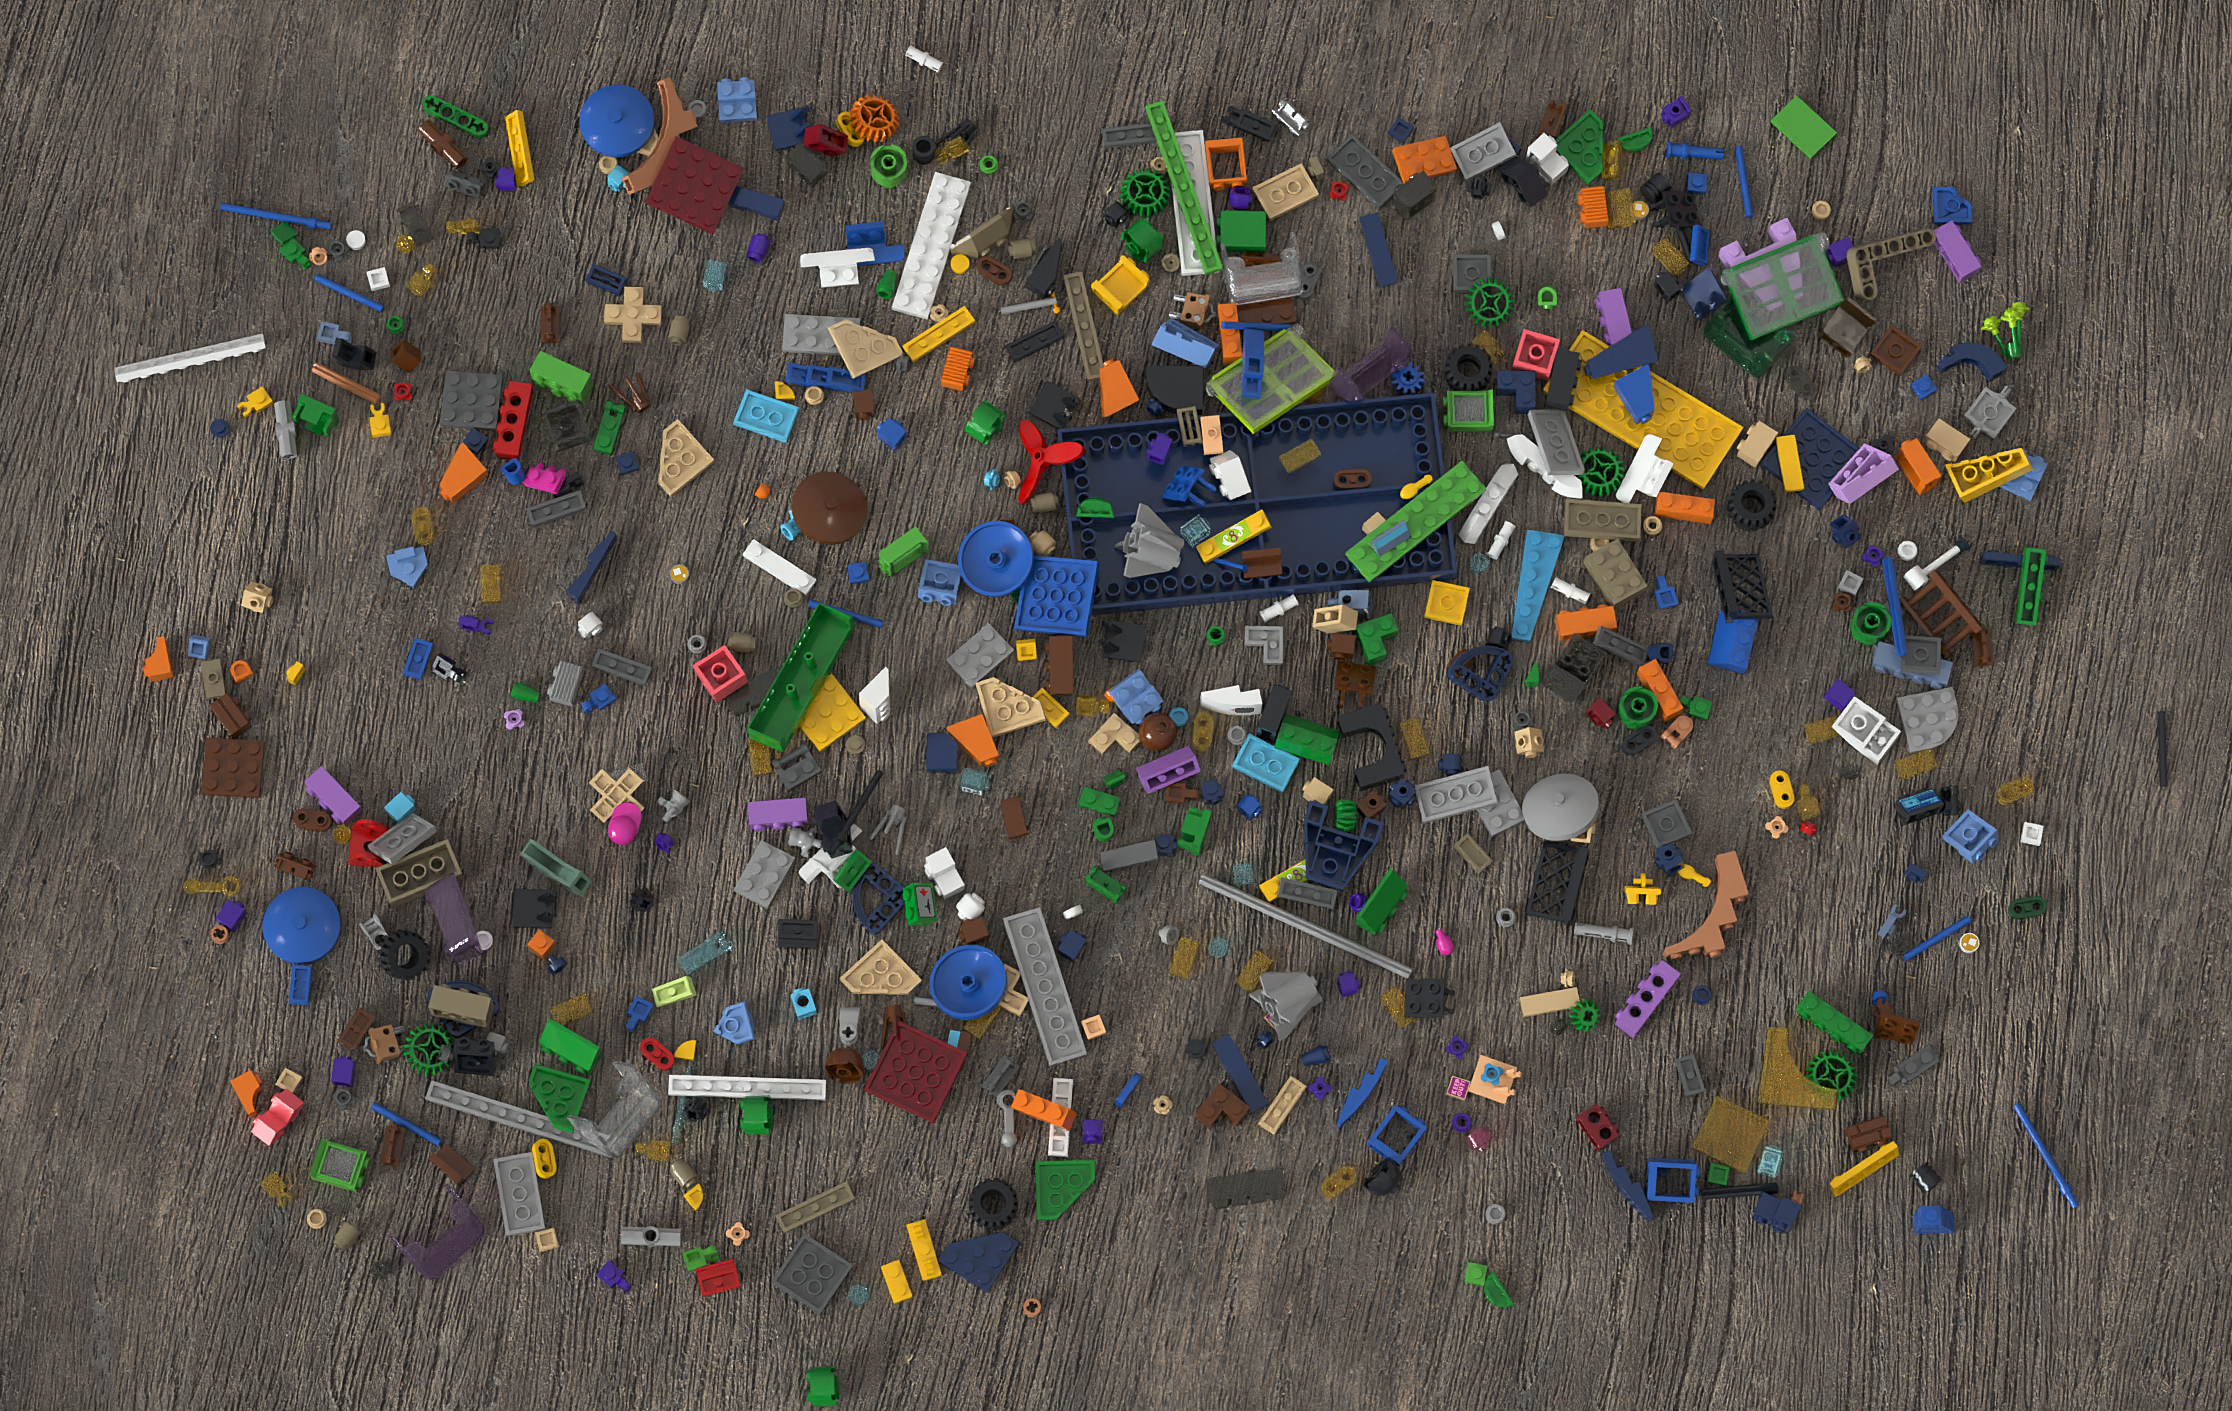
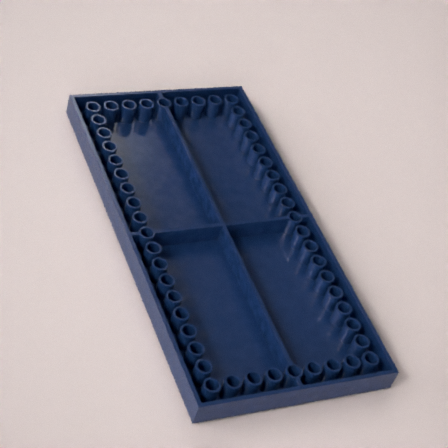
[1057,393,1457,615]

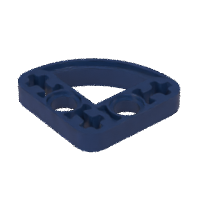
[1447,646,1514,702]
[852,863,905,935]
[428,980,500,1038]

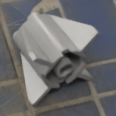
[1114,503,1184,578]
[1249,969,1322,1041]

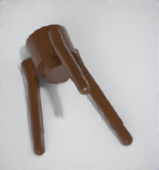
[608,372,651,413]
[881,1005,908,1049]

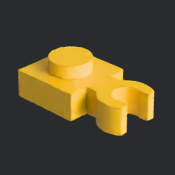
[237,386,273,418]
[369,403,392,438]

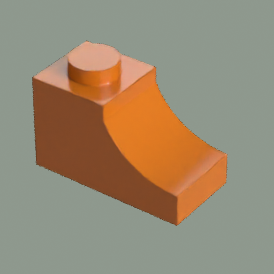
[143,636,174,682]
[230,1070,263,1118]

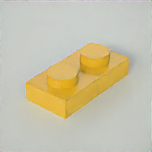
[1032,688,1070,728]
[881,1260,913,1304]

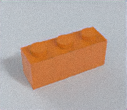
[1217,303,1242,365]
[1654,492,1715,524]
[1555,604,1617,641]
[1637,659,1683,723]
[1011,1089,1077,1131]

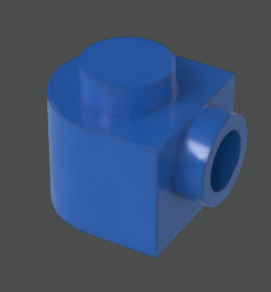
[500,458,526,485]
[1236,794,1263,821]

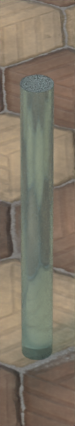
[670,1068,694,1145]

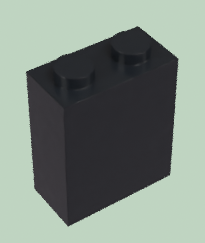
[1256,685,1291,743]

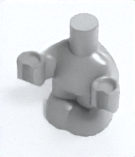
[657,789,690,823]
[788,827,822,858]

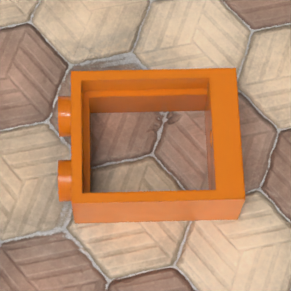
[1205,138,1247,191]
[1895,438,1941,496]

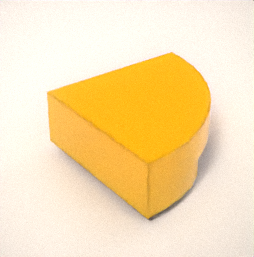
[775,381,795,401]
[674,1040,696,1061]
[683,1183,703,1211]

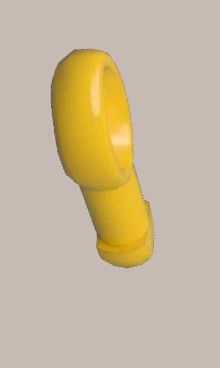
[1400,474,1433,499]
[1678,864,1711,887]

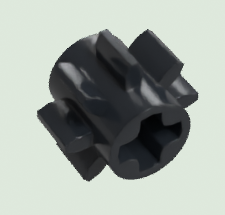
[1467,177,1491,199]
[629,888,655,912]
[683,1097,709,1122]

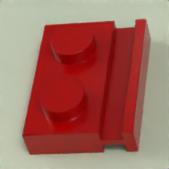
[695,1259,741,1297]

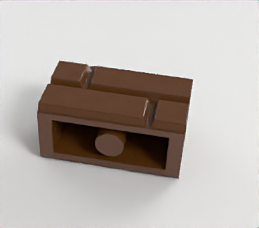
[209,693,252,739]
[1845,1115,1892,1153]

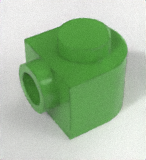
[1538,285,1558,309]

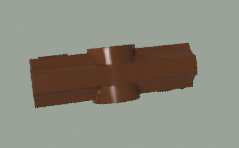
[418,119,468,169]

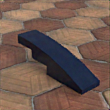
[1212,1034,1268,1114]
[1601,1150,1654,1222]

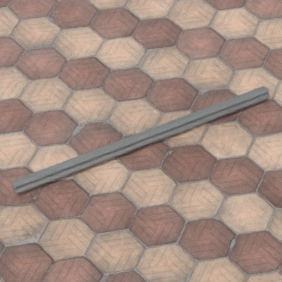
[1199,874,1412,978]

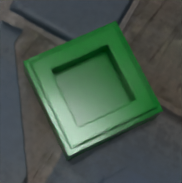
[1707,1163,1730,1187]

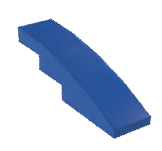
[785,363,866,392]
[1336,1058,1388,1128]

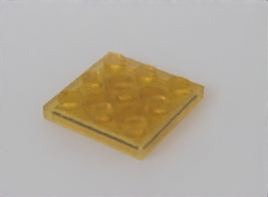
[1691,1095,1769,1174]

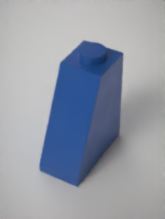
[1613,364,1654,425]
[1914,1206,1955,1234]

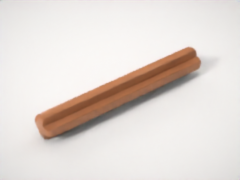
[312,363,380,404]

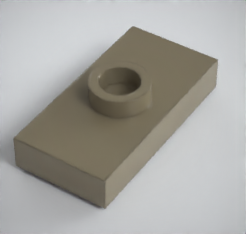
[201,659,226,700]

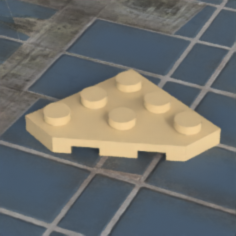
[828,319,902,379]
[658,419,715,497]
[975,677,1046,738]
[839,939,922,995]

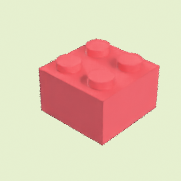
[1512,329,1560,381]
[693,645,748,703]

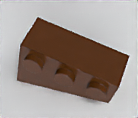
[1045,636,1073,696]

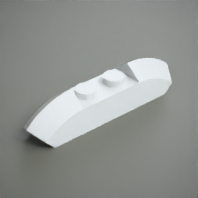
[1507,434,1582,498]
[1458,464,1518,544]

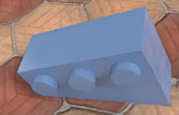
[1151,318,1220,368]

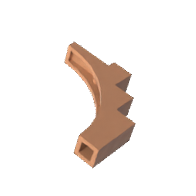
[622,77,698,195]
[1663,851,1749,960]

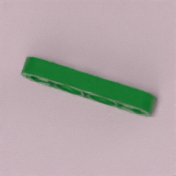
[422,95,489,139]

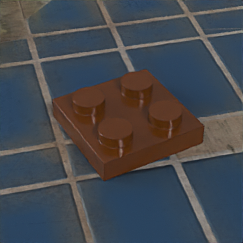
[1870,325,1922,376]

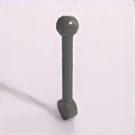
[1026,244,1050,278]
[1494,431,1533,441]

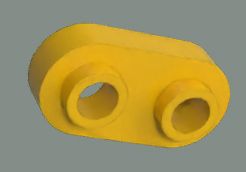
[836,112,865,147]
[1769,770,1794,809]
[532,1139,557,1179]

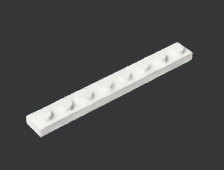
[115,334,266,382]
[668,1075,826,1100]

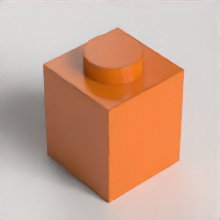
[527,929,556,961]

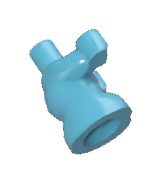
[781,510,802,540]

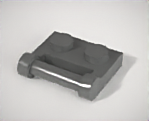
[771,743,822,792]

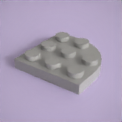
[1896,687,1958,754]

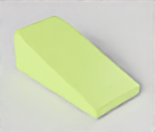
[652,976,696,1007]

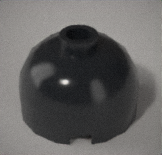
[1362,1157,1401,1196]

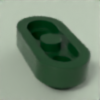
[2008,896,2047,920]

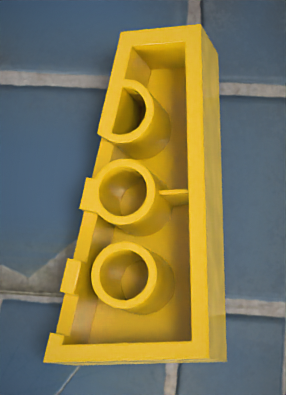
[1945,448,2033,503]

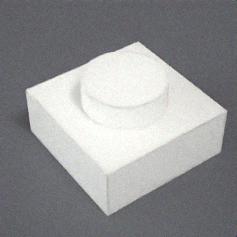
[367,267,390,291]
[2020,822,2044,846]

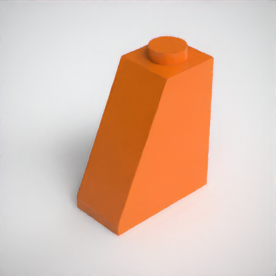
[1099,358,1139,418]
[439,443,489,504]
[946,714,999,767]

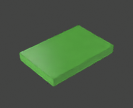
[1771,96,1837,159]

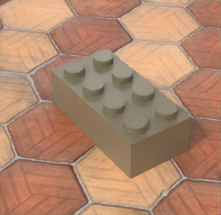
[375,839,464,908]

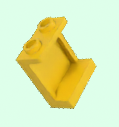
[1091,255,1150,316]

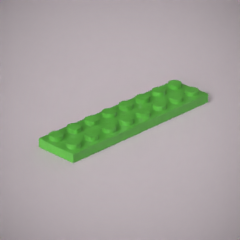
[1345,461,1486,583]

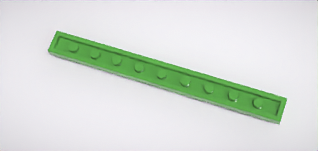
[1145,100,1223,275]

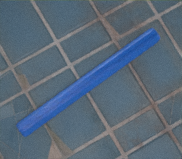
[1882,557,1907,657]

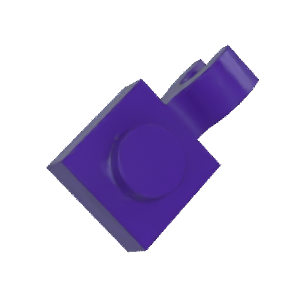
[458,615,494,635]
[596,1260,631,1293]

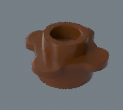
[1832,593,1852,612]

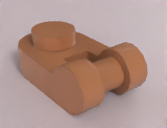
[1661,716,1693,749]

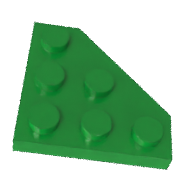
[1555,109,1603,185]
[529,1064,591,1133]
[1036,1160,1095,1221]

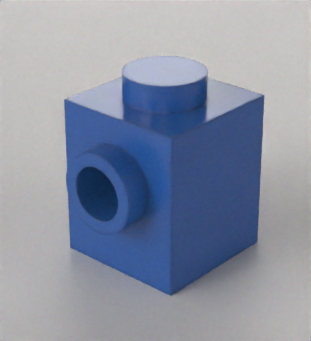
[877,418,907,451]

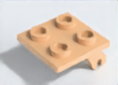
[1468,1055,1522,1104]

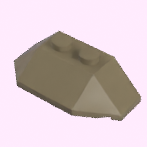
[950,205,1013,259]

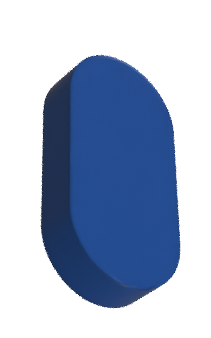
[1114,1073,1143,1108]

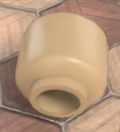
[1029,531,1057,557]

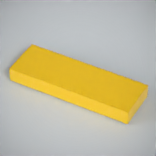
[1775,435,1804,493]

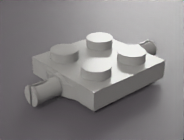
[1963,386,2017,440]

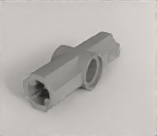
[274,400,298,460]
[621,1226,681,1247]

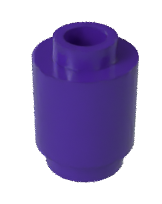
[747,233,771,263]

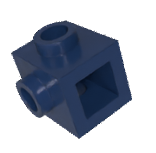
[1829,514,1861,548]
[1388,778,1416,810]
[1654,842,1684,877]

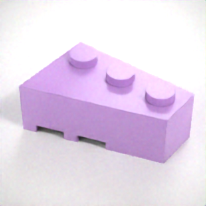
[1829,443,1899,504]

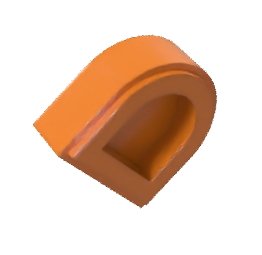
[230,660,254,684]

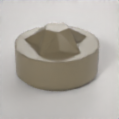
[1162,253,1180,272]

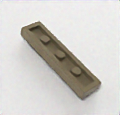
[775,1181,855,1234]

